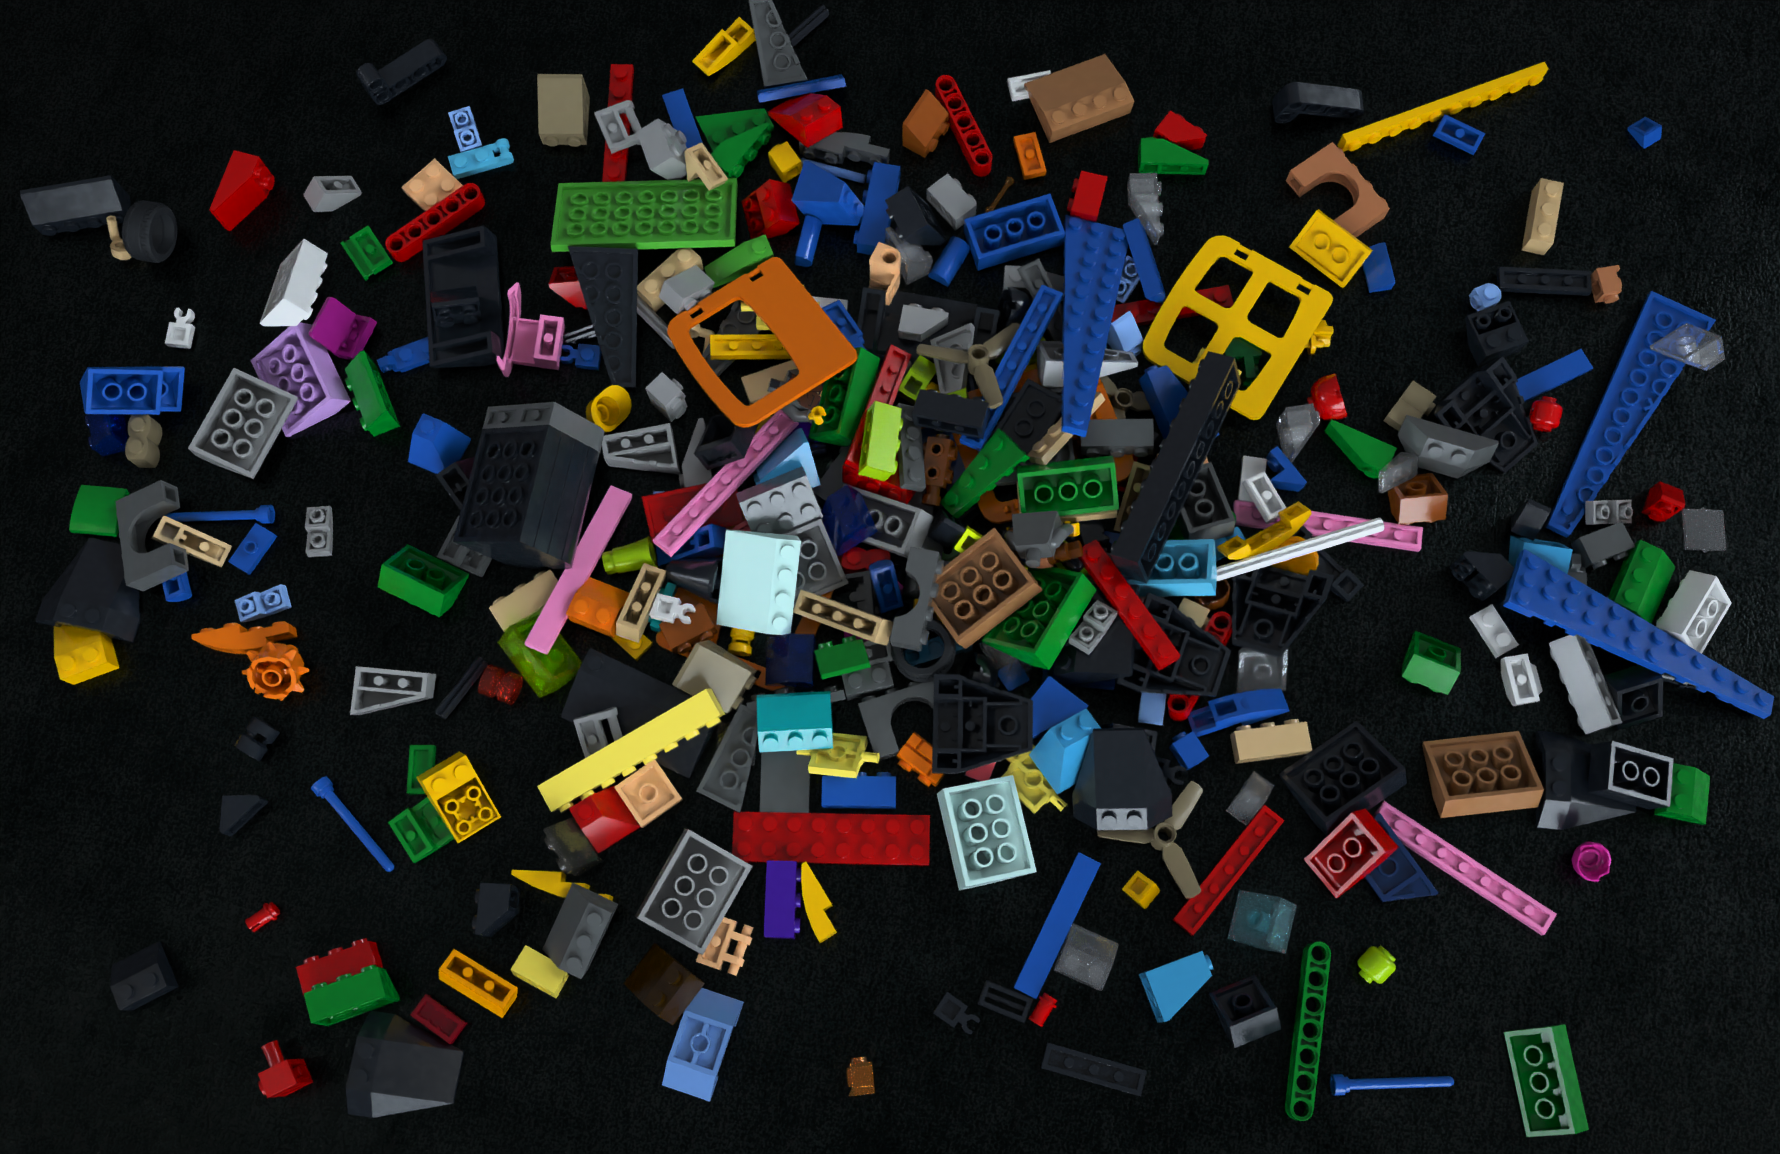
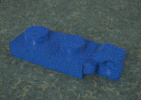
[822,300,866,350]
[377,337,429,373]

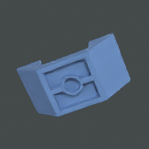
[662,988,744,1102]

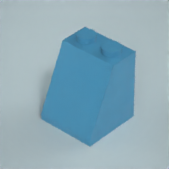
[752,428,821,488]
[1506,535,1573,594]
[1029,709,1100,795]
[1139,951,1213,1023]

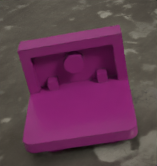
[309,297,377,361]

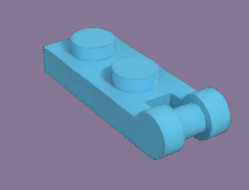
[448,138,514,179]

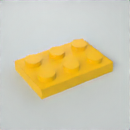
[1289,209,1373,288]

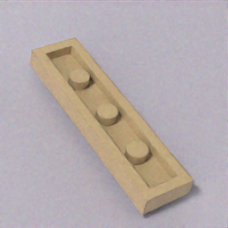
[1027,392,1106,466]

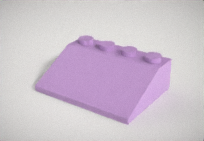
[251,322,351,437]

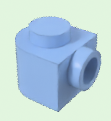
[1469,283,1501,312]

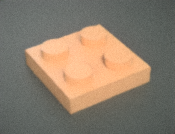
[402,158,463,211]
[614,760,683,828]

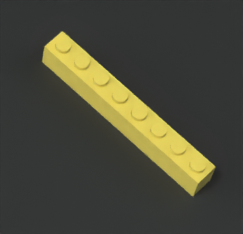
[537,689,725,813]

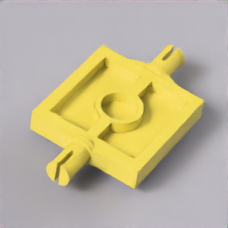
[797,733,880,778]
[1001,745,1067,814]

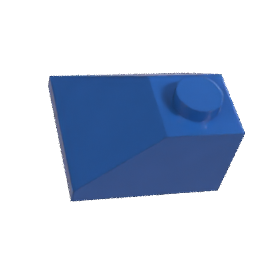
[408,413,471,474]

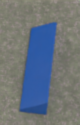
[1123,218,1167,304]

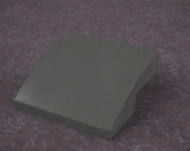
[437,516,492,578]

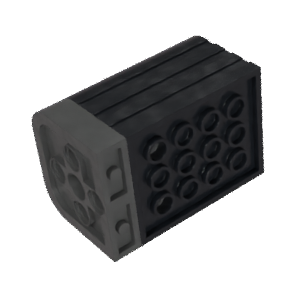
[453,402,605,569]

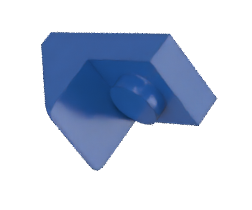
[1266,446,1307,492]

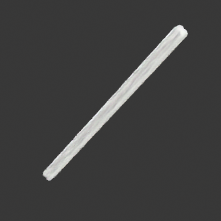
[1139,518,1384,603]

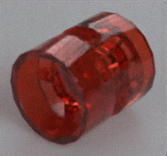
[478,664,523,705]

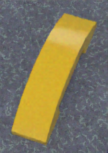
[1217,501,1312,560]

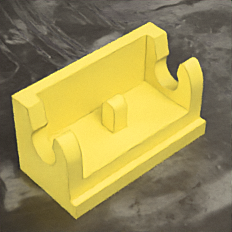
[511,945,569,998]

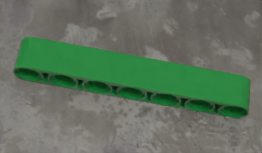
[1285,942,1331,1121]

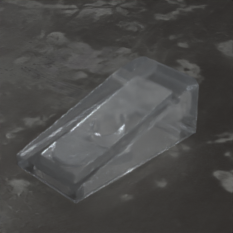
[1379,452,1418,493]

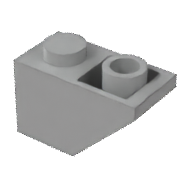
[898,304,949,342]

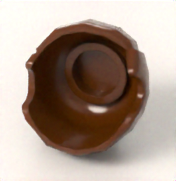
[1192,579,1230,611]

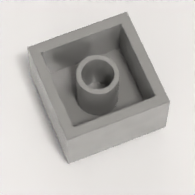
[637,119,687,180]

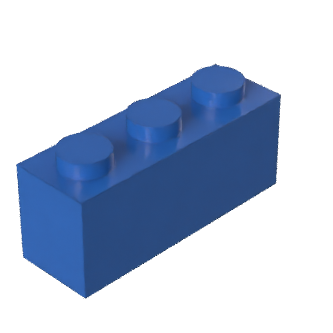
[822,772,896,809]

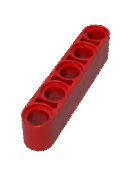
[935,75,992,177]
[385,183,485,262]
[1167,611,1232,722]

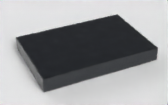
[991,379,1063,454]

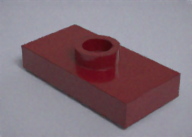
[410,994,467,1044]

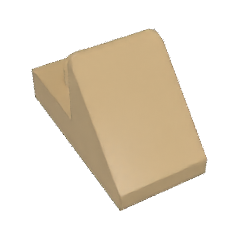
[685,143,728,191]

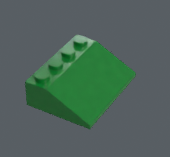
[982,567,1096,670]

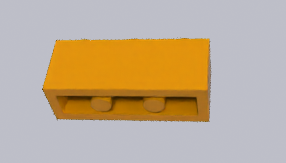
[439,949,518,1018]

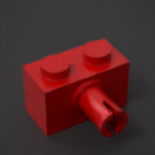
[258,1040,313,1098]

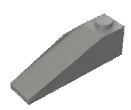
[1036,341,1138,389]

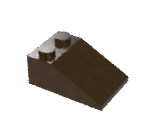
[623,943,705,1025]

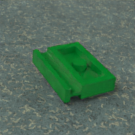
[341,226,393,280]

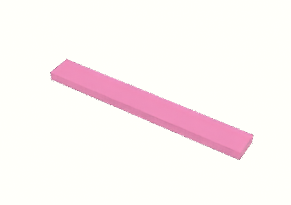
[653,410,799,557]
[525,486,632,655]
[1233,500,1423,552]
[1373,801,1557,935]

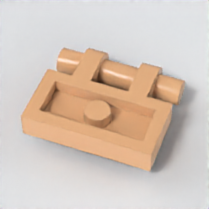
[696,917,753,976]

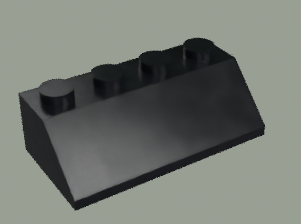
[20,175,131,236]

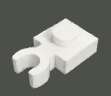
[165,308,195,349]
[649,593,696,624]

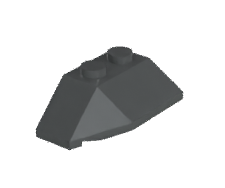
[1398,415,1499,479]

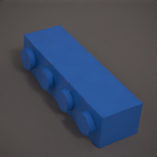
[854,162,901,255]

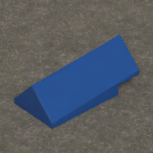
[80,366,185,415]

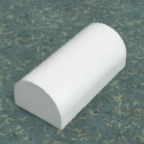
[1242,471,1286,524]

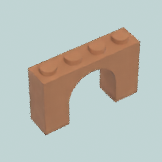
[1286,142,1390,237]

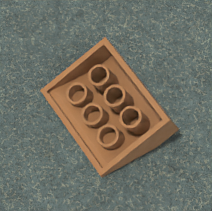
[1024,54,1134,143]
[918,528,1043,649]
[1422,731,1544,818]

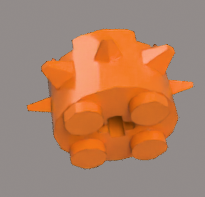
[242,642,309,701]

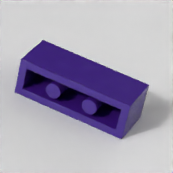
[764,860,802,939]

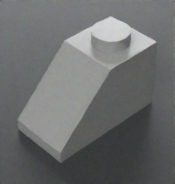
[303,176,362,212]

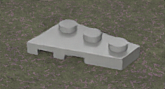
[930,323,975,394]

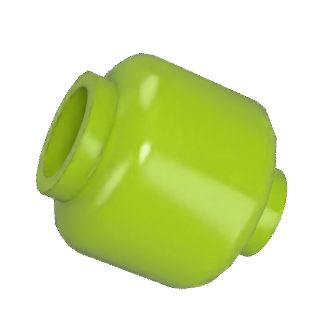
[1357,945,1396,984]

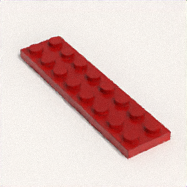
[732,812,930,866]

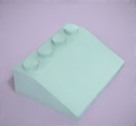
[716,529,801,636]
[937,775,1037,890]

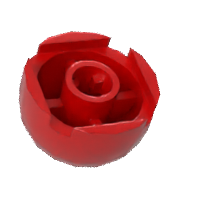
[1307,373,1347,421]

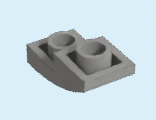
[1585,500,1633,525]
[305,506,333,557]
[1069,600,1118,655]

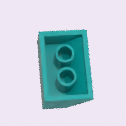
[756,691,833,752]

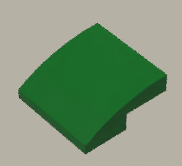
[69,485,130,537]
[388,797,454,863]

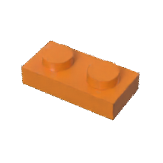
[1013,132,1046,180]

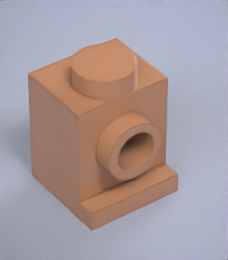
[1591,265,1622,304]

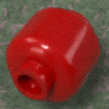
[1528,396,1563,432]

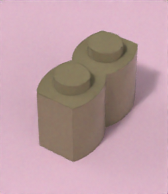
[1383,381,1436,431]
[125,415,162,468]

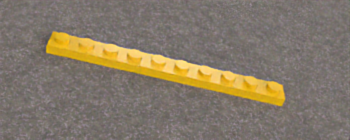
[1337,62,1548,152]

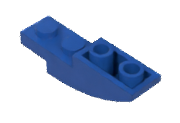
[1188,689,1289,737]

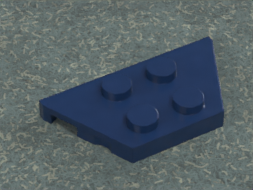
[1364,813,1438,902]

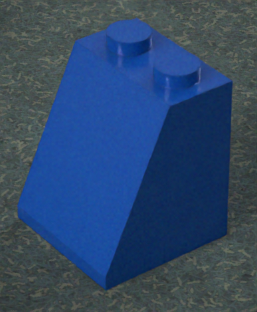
[792,161,864,226]
[1030,676,1088,743]

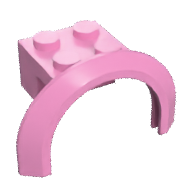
[496,282,565,377]

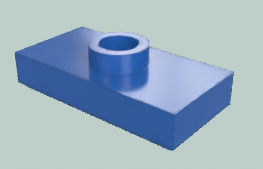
[228,523,277,575]

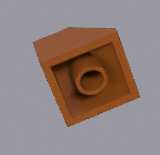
[903,89,950,158]
[1386,473,1448,525]

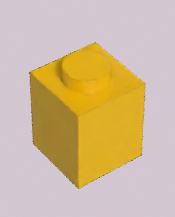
[768,141,802,183]

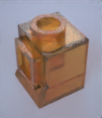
[847,1057,875,1096]

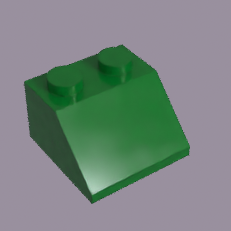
[1402,631,1461,695]
[814,635,871,680]
[1654,763,1710,825]

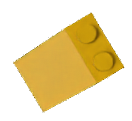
[54,624,119,685]

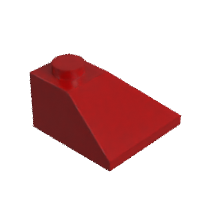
[549,266,587,309]
[569,786,641,853]

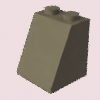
[537,74,590,147]
[672,640,757,713]

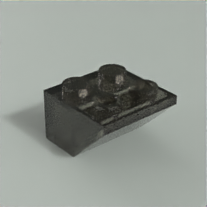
[544,817,602,877]

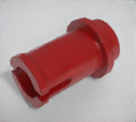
[245,902,280,932]
[1028,992,1057,1027]

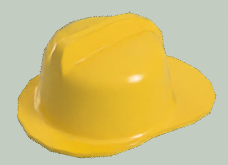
[586,385,632,432]

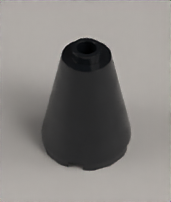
[665,557,723,604]

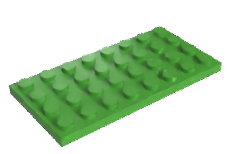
[550,178,738,252]

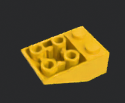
[416,752,501,843]

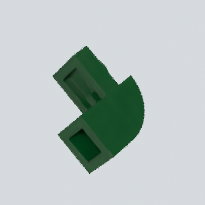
[1223,337,1262,386]

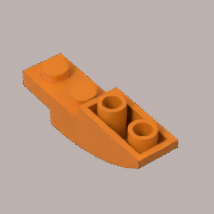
[191,621,297,654]

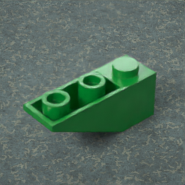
[711,122,771,178]

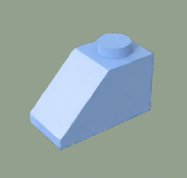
[1107,311,1144,357]

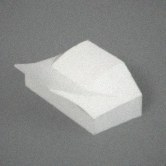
[1501,653,1542,706]

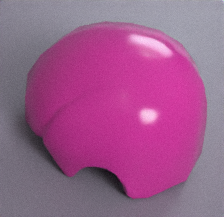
[1571,842,1611,882]

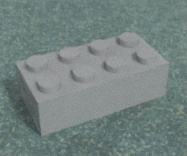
[826,484,934,558]

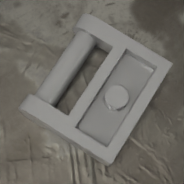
[594,100,642,154]
[573,707,623,758]

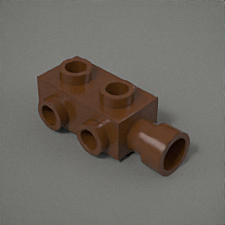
[921,434,958,507]

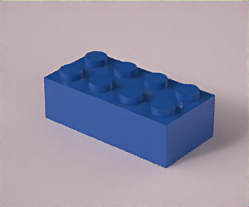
[963,194,1065,270]

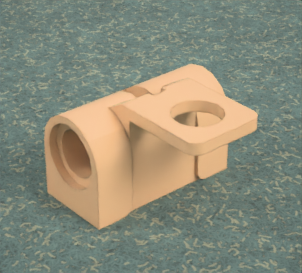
[869,242,901,306]

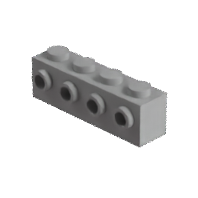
[1549,634,1622,734]

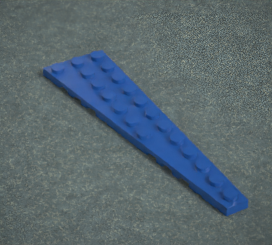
[1061,215,1128,437]
[1545,291,1716,538]
[1503,549,1774,719]

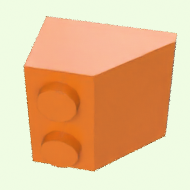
[566,577,630,638]

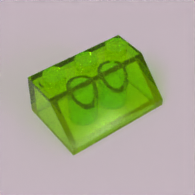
[498,615,582,698]

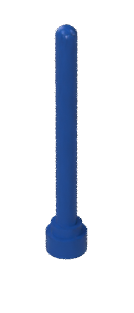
[161,505,275,524]
[311,776,394,872]
[1330,1074,1454,1096]

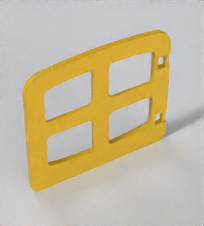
[1142,235,1333,420]

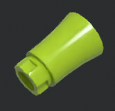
[602,536,657,575]

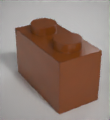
[659,602,718,655]

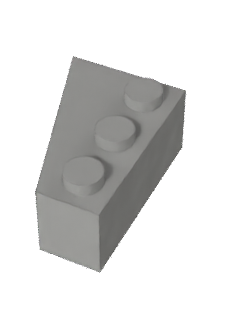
[602,423,681,475]

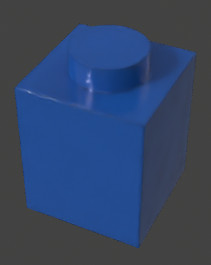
[1169,731,1209,771]

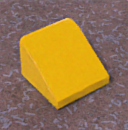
[1122,870,1160,909]

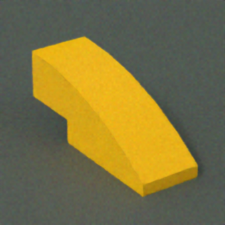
[692,17,755,76]
[801,861,837,943]

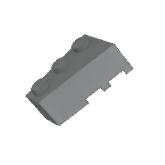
[350,666,436,715]

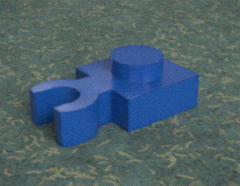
[560,343,602,370]

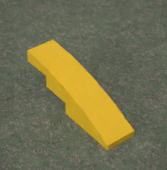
[511,870,613,901]

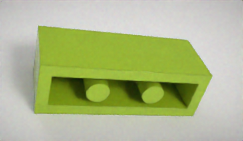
[858,401,903,482]

